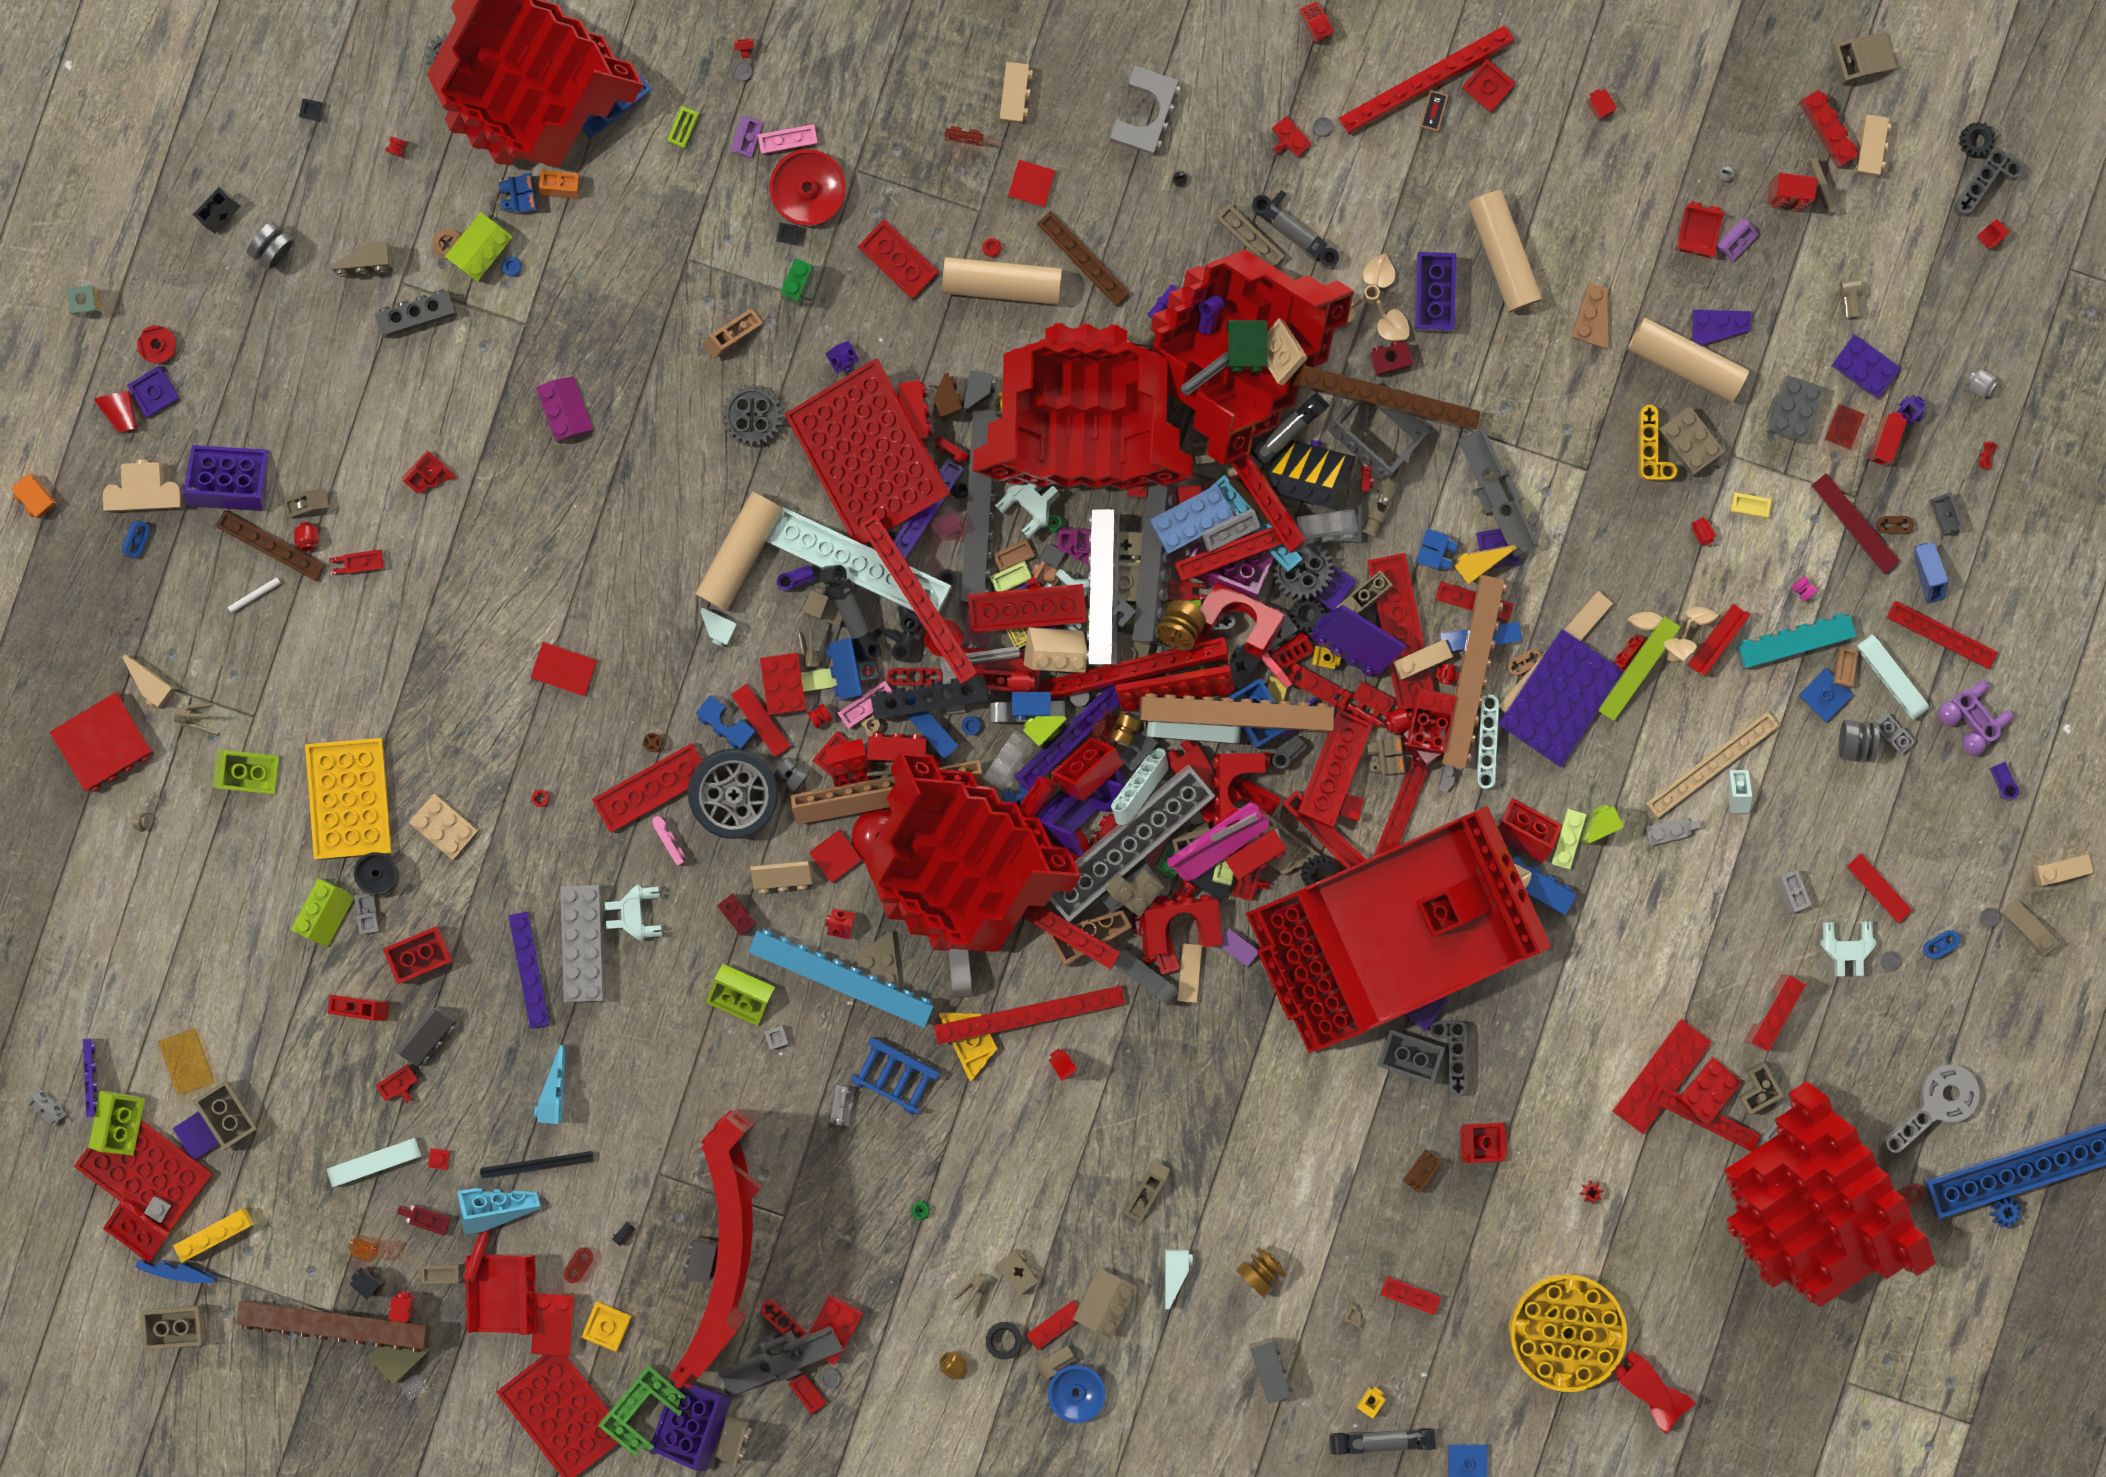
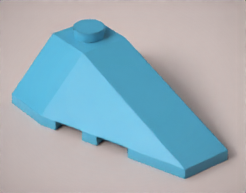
[534,1045,566,1124]
[457,1188,540,1235]

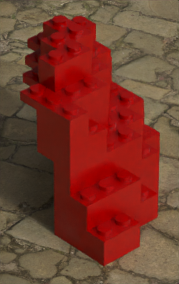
[427,0,643,167]
[1151,249,1354,465]
[973,323,1192,490]
[863,752,1081,952]
[1724,1081,1935,1308]

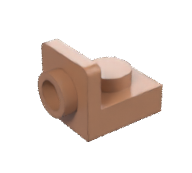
[1032,562,1059,586]

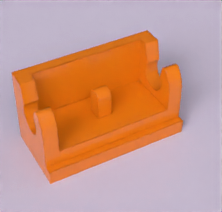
[539,170,580,199]

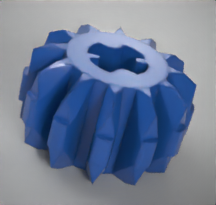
[1989,1196,2023,1229]

